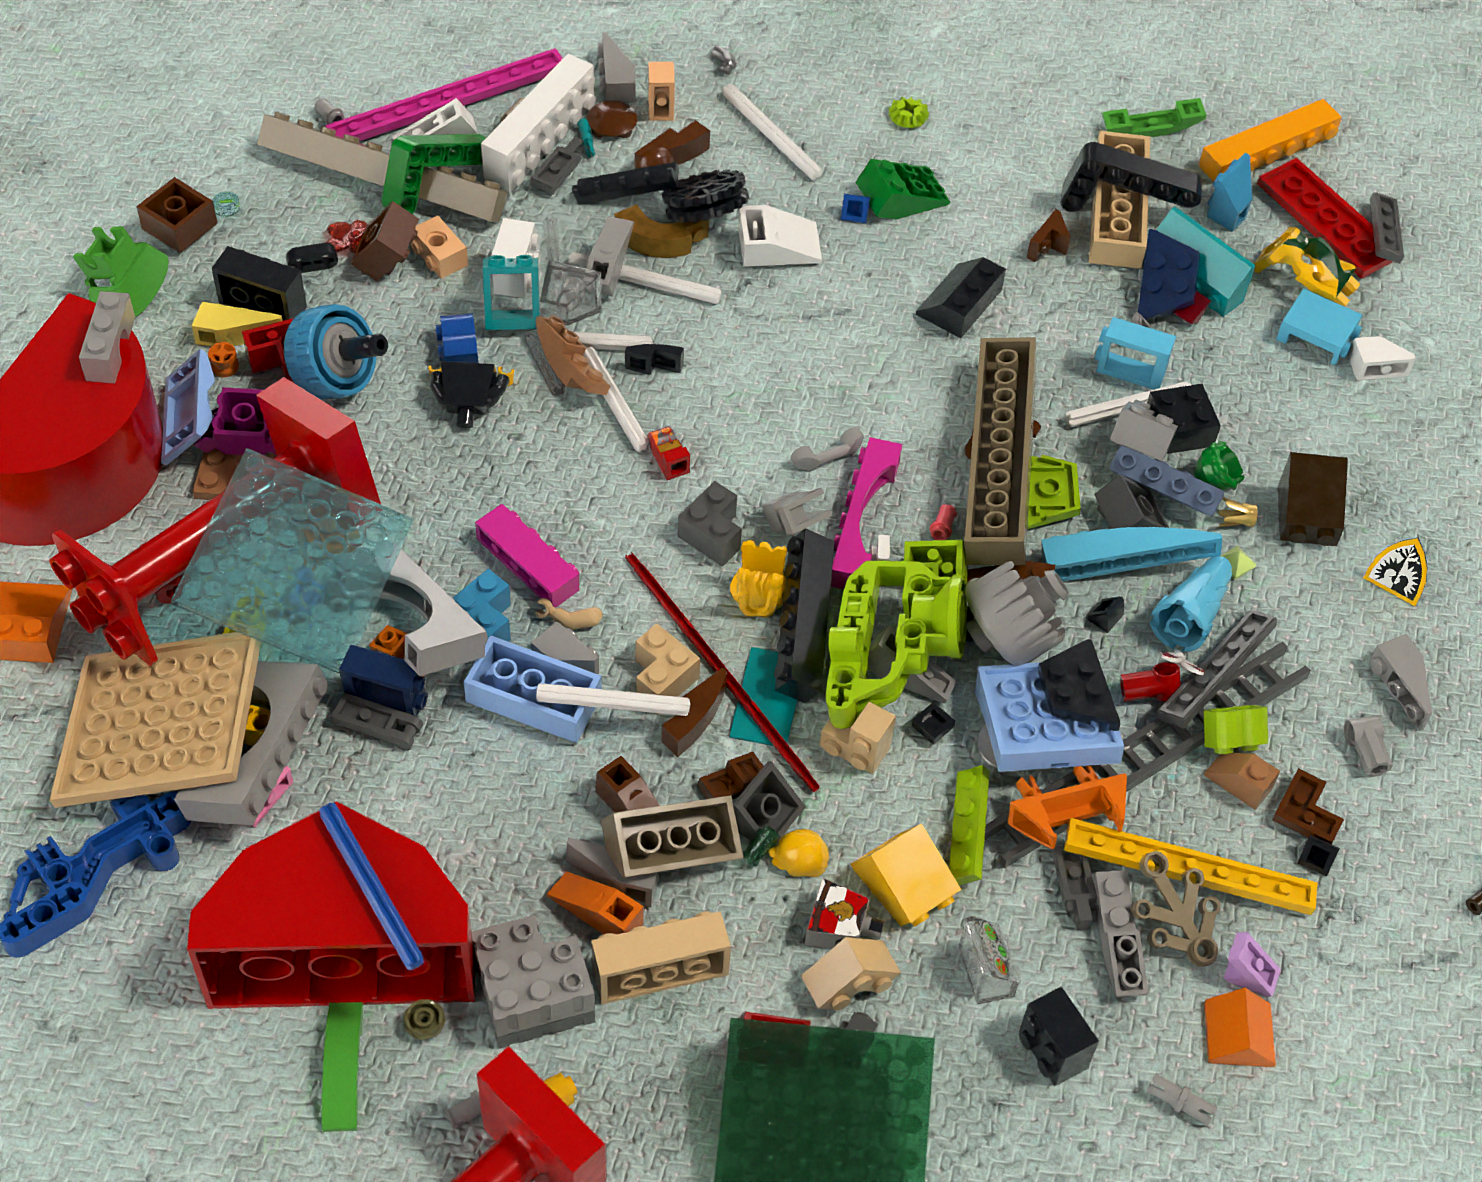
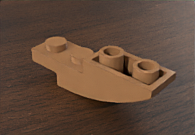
[535,316,611,396]

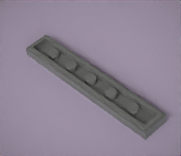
[1157,609,1277,729]

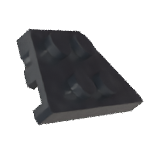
[1038,639,1120,731]

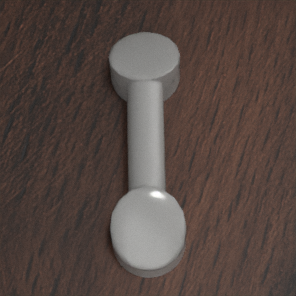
[791,427,864,471]

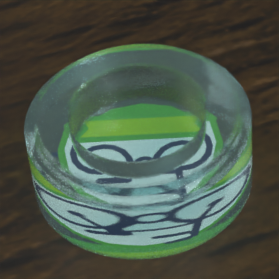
[212,192,240,217]

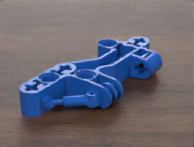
[0,792,191,958]

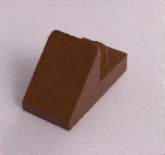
[1027,209,1070,263]

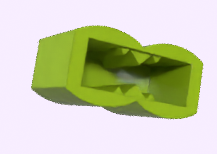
[1203,705,1269,754]

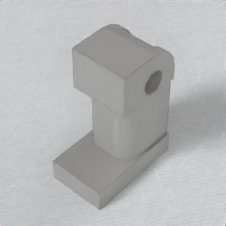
[762,488,832,535]

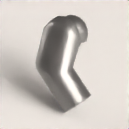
[711,45,737,75]

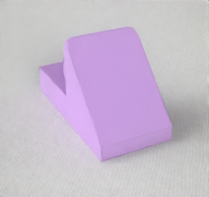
[1224,932,1281,997]

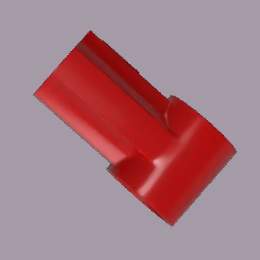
[1119,662,1181,702]

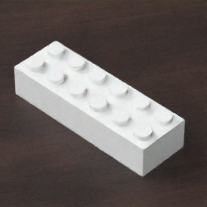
[481,54,596,193]

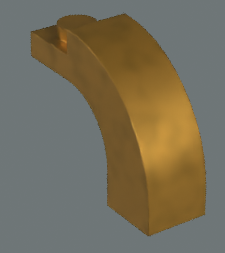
[614,204,709,258]

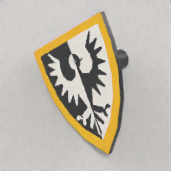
[1363,537,1428,606]

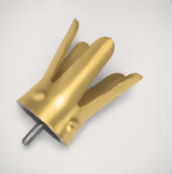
[1218,497,1263,527]

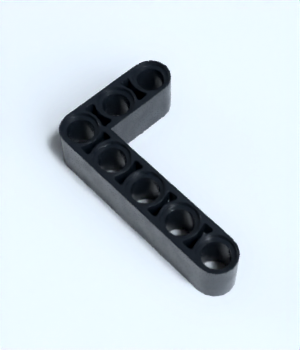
[1061,142,1202,212]

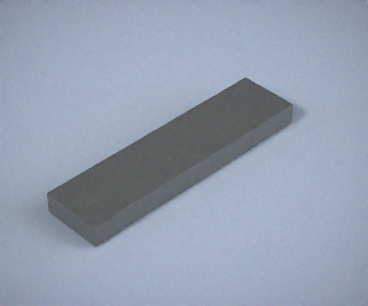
[1370,192,1404,264]

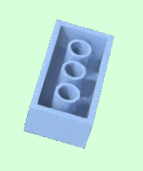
[464,635,602,743]

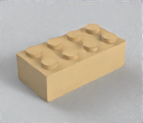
[591,911,731,1005]

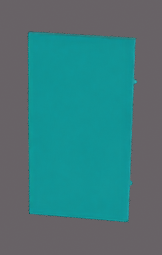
[729,647,797,746]

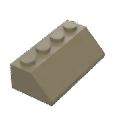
[601,796,744,878]

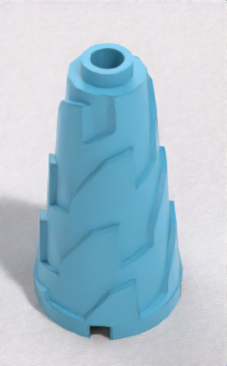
[1150,556,1232,652]

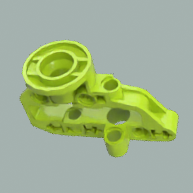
[826,561,968,729]

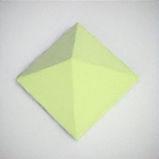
[1221,545,1257,580]

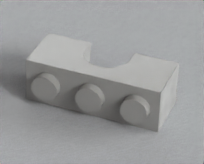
[79,291,135,383]

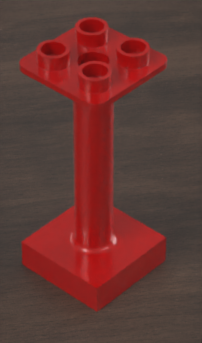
[49,377,383,666]
[451,1046,606,1182]

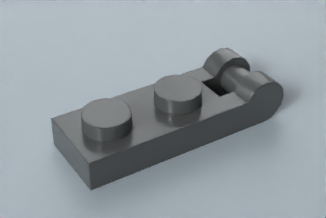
[331,693,423,751]

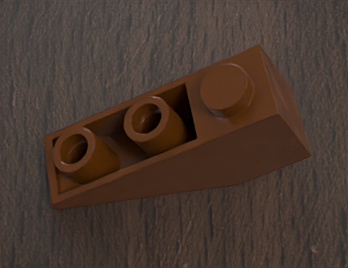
[595,756,660,813]

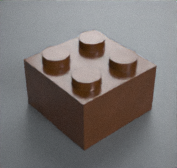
[136,177,218,253]
[350,201,419,281]

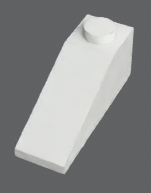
[393,98,478,140]

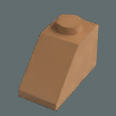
[1204,753,1280,810]

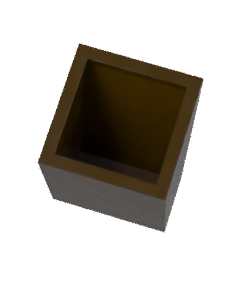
[1277,452,1348,546]

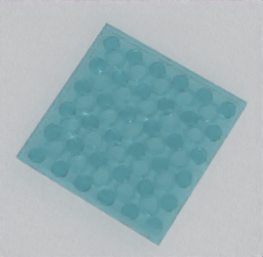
[171,448,414,674]

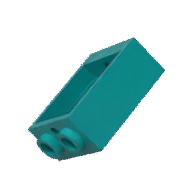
[483,255,540,330]

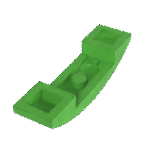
[1102,98,1207,137]
[322,1002,364,1132]

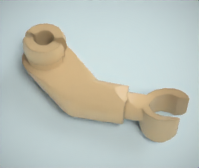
[535,598,603,630]

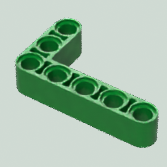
[382,134,487,214]

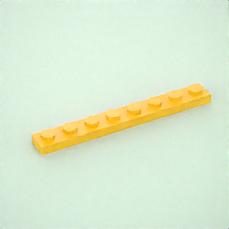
[1064,818,1318,915]

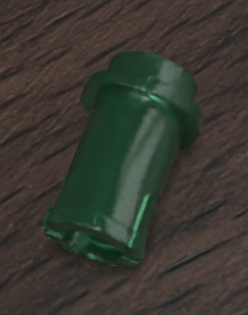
[743,825,780,867]

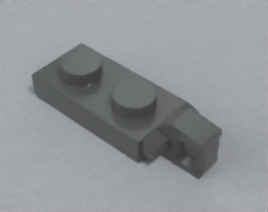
[530,137,584,195]
[1052,845,1097,930]

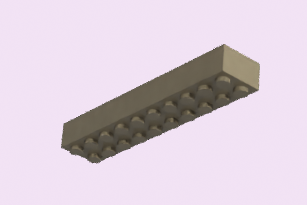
[964,337,1037,565]

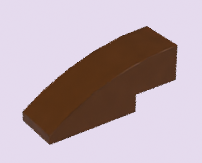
[634,120,710,165]
[661,668,727,757]

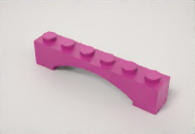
[831,437,903,589]

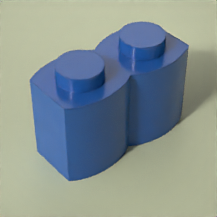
[436,313,478,363]

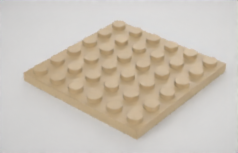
[50,628,262,808]

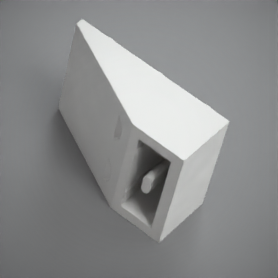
[738,205,822,267]

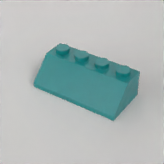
[1144,206,1255,317]

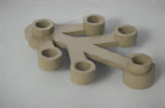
[1131,851,1221,967]

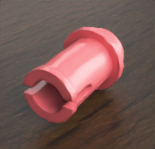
[930,504,957,540]

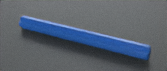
[319,802,424,970]

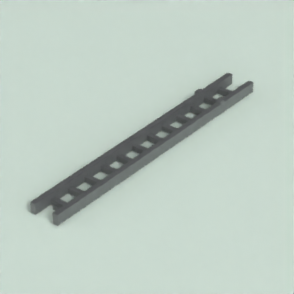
[984,641,1311,869]

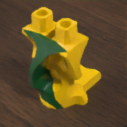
[1253,226,1360,307]

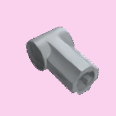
[1344,715,1393,777]

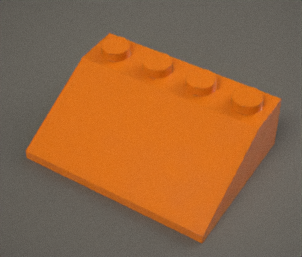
[0,581,72,663]

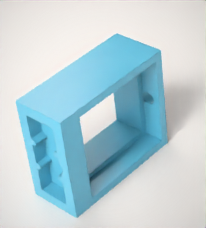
[1094,317,1176,390]

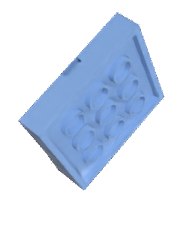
[975,662,1124,772]

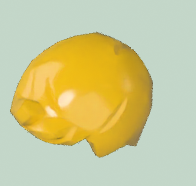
[768,829,829,877]

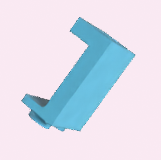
[1276,288,1363,365]

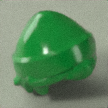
[1194,441,1245,492]

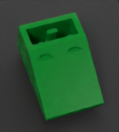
[855,159,950,220]

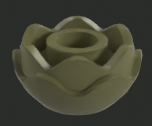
[403,999,445,1040]

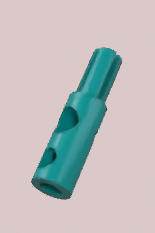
[577,119,595,158]

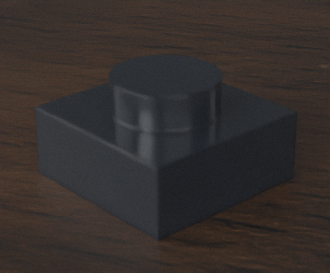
[911,702,956,745]

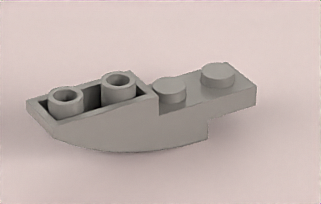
[1093,870,1149,998]

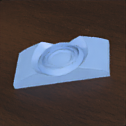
[161,349,215,465]

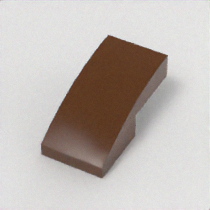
[697,751,764,800]

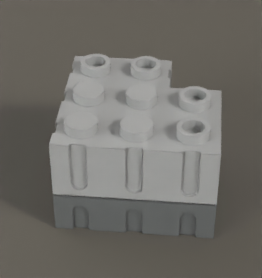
[472,915,595,1049]

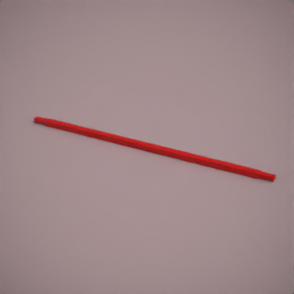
[625,552,819,792]

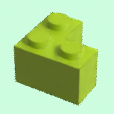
[904,540,968,584]

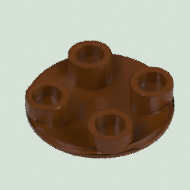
[587,100,637,138]

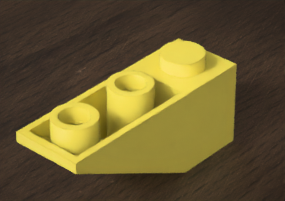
[192,302,282,347]

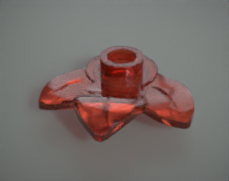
[324,220,368,253]

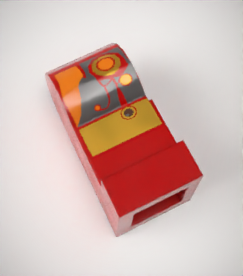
[647,426,690,481]

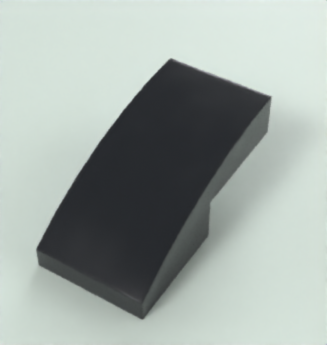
[625,344,684,375]

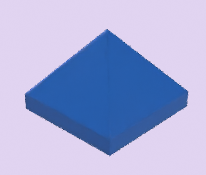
[840,193,870,223]

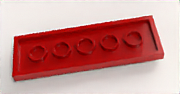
[1257,157,1393,279]

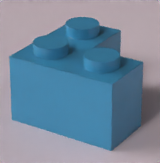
[453,568,511,642]

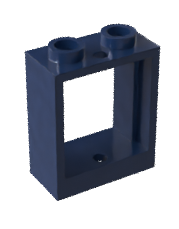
[339,644,428,716]

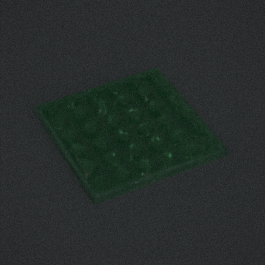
[714,1018,935,1182]

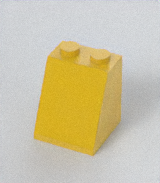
[850,823,961,927]

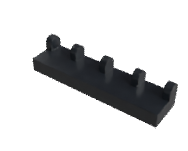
[572,162,679,205]

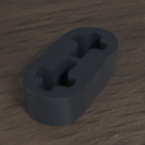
[286,243,338,273]

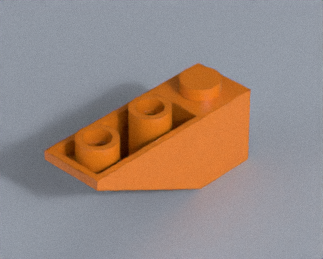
[547,871,644,935]

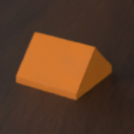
[1204,988,1276,1067]

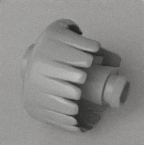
[965,561,1069,666]

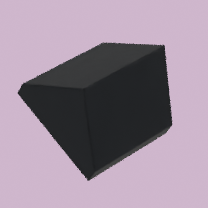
[1086,596,1124,633]
[1298,835,1340,876]

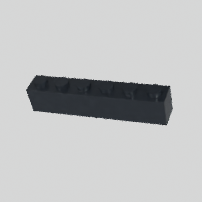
[774,528,834,703]

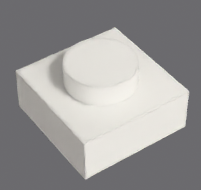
[871,535,890,561]

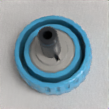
[284,304,388,400]

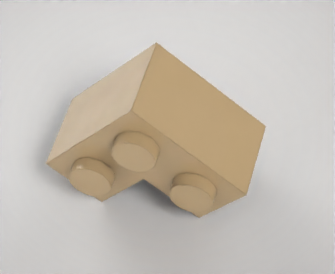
[635,623,700,714]
[820,702,896,774]
[801,937,901,1011]

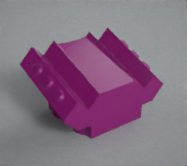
[194,387,277,456]

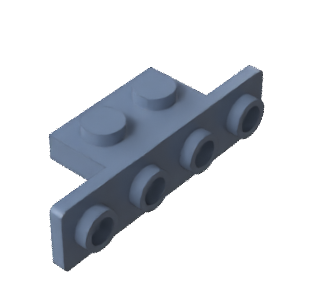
[1110,445,1224,517]

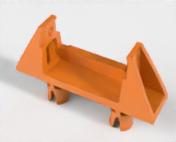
[1007,765,1127,849]

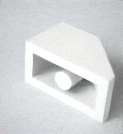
[1348,336,1416,381]

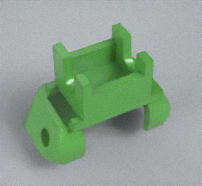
[73,226,169,317]

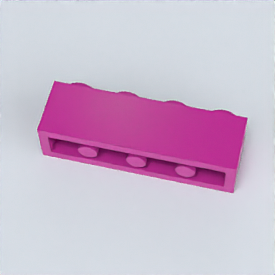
[475,504,580,608]

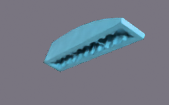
[1041,527,1222,582]

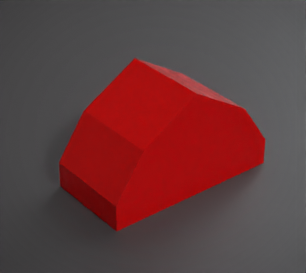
[187,801,476,1009]

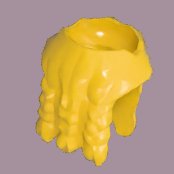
[730,540,787,618]

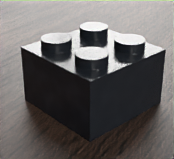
[1147,384,1221,454]
[1019,986,1099,1086]

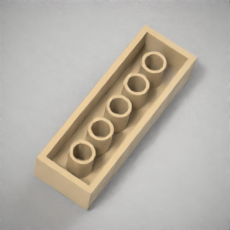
[1089,131,1150,269]

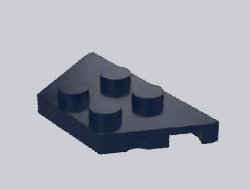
[1138,229,1200,320]

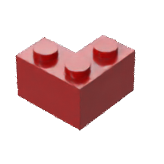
[241,318,294,383]

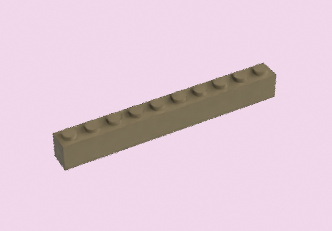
[257,111,508,222]

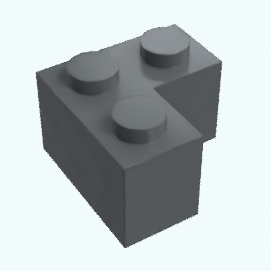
[678,481,742,567]

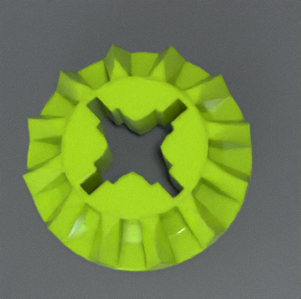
[889,96,929,128]

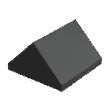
[733,761,806,851]

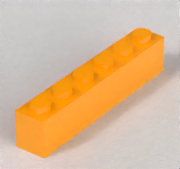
[1198,98,1342,182]

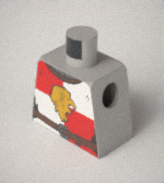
[805,878,885,949]

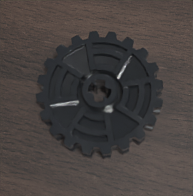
[661,169,750,223]

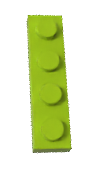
[949,765,990,885]

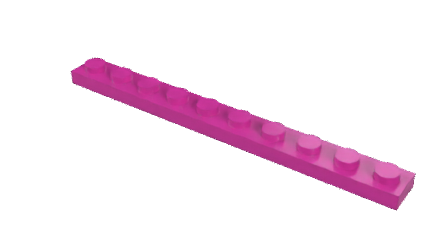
[325,48,563,141]

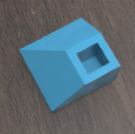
[1207,153,1252,232]

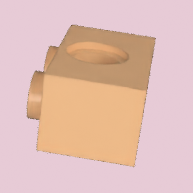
[648,62,675,121]
[410,215,468,279]

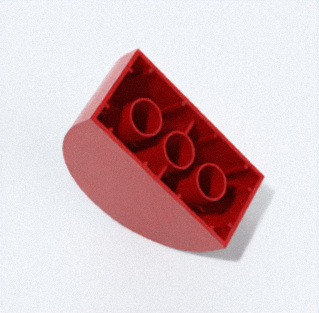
[0,293,163,546]

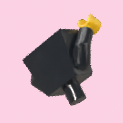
[428,361,514,428]

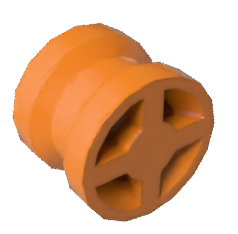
[208,342,239,377]

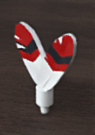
[1161,650,1204,675]

